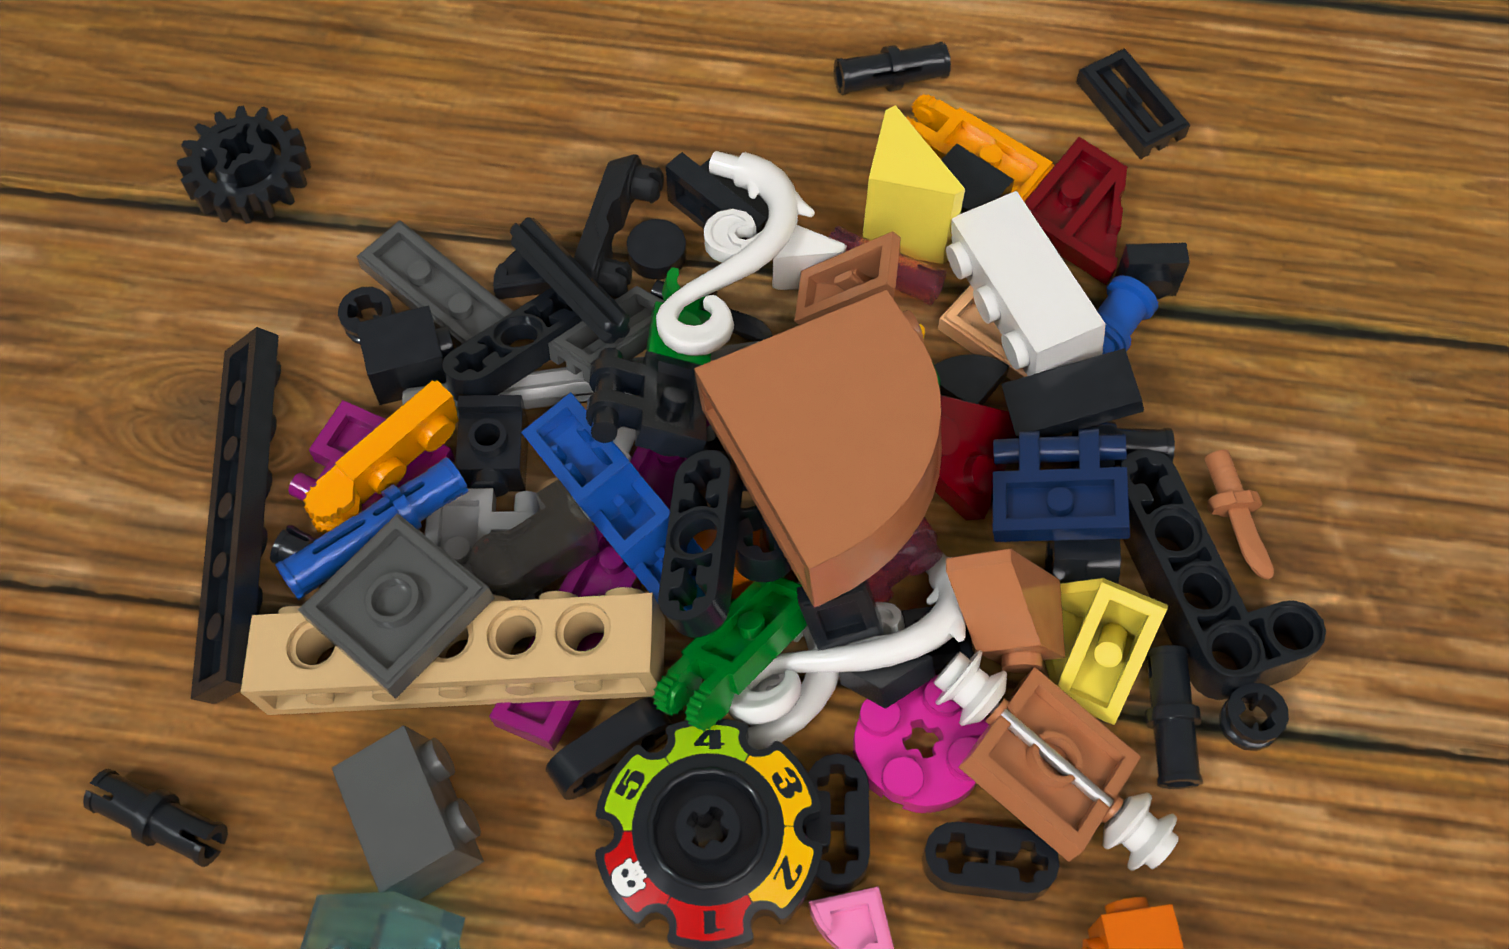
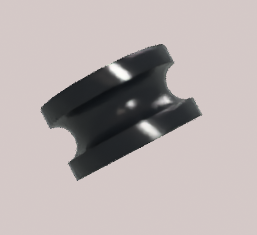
[338,287,396,344]
[1219,683,1289,751]

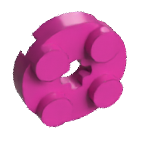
[853,675,988,813]

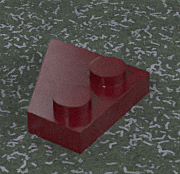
[935,395,1016,520]

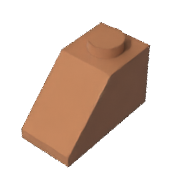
[946,548,1065,673]

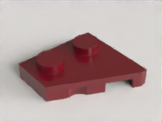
[1025,137,1128,285]

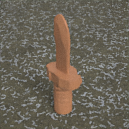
[1205,450,1274,580]

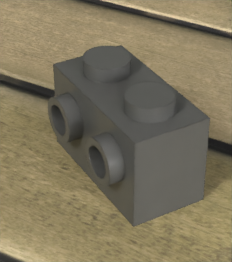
[332,725,484,904]

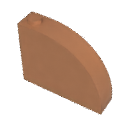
[694,290,942,608]

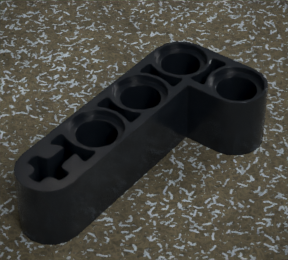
[1120,449,1326,700]

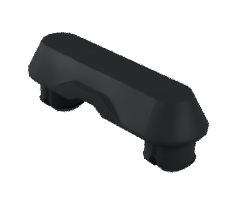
[574,154,664,298]

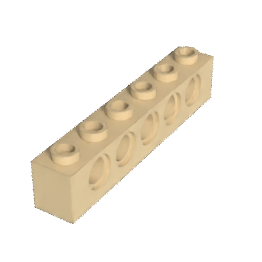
[241,587,665,715]

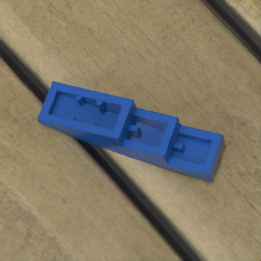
[521,392,705,611]

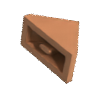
[794,231,901,325]

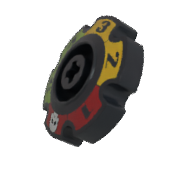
[595,719,823,949]

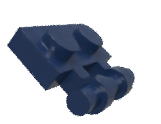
[993,428,1130,542]

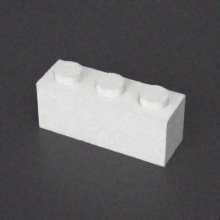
[946,191,1106,376]

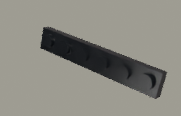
[191,327,281,704]

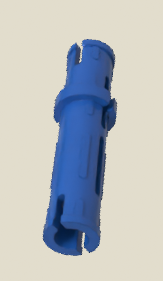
[275,457,469,600]

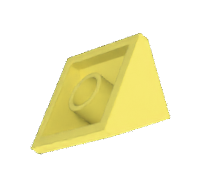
[862,105,965,264]

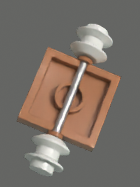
[934,650,1179,871]

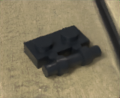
[586,347,707,459]

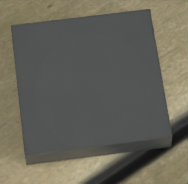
[298,513,495,699]

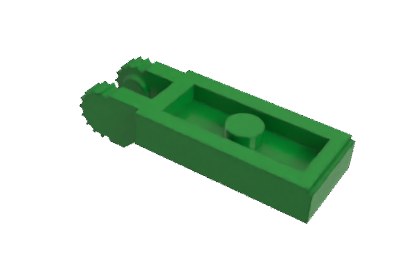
[653,577,807,731]

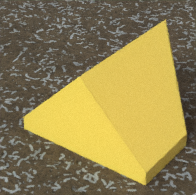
[1044,578,1168,725]

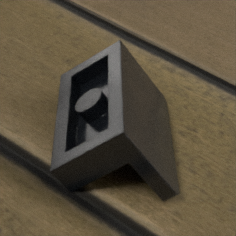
[665,152,769,240]

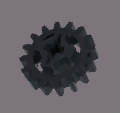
[177,106,311,224]

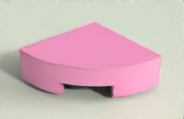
[809,887,894,949]

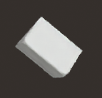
[772,225,847,290]

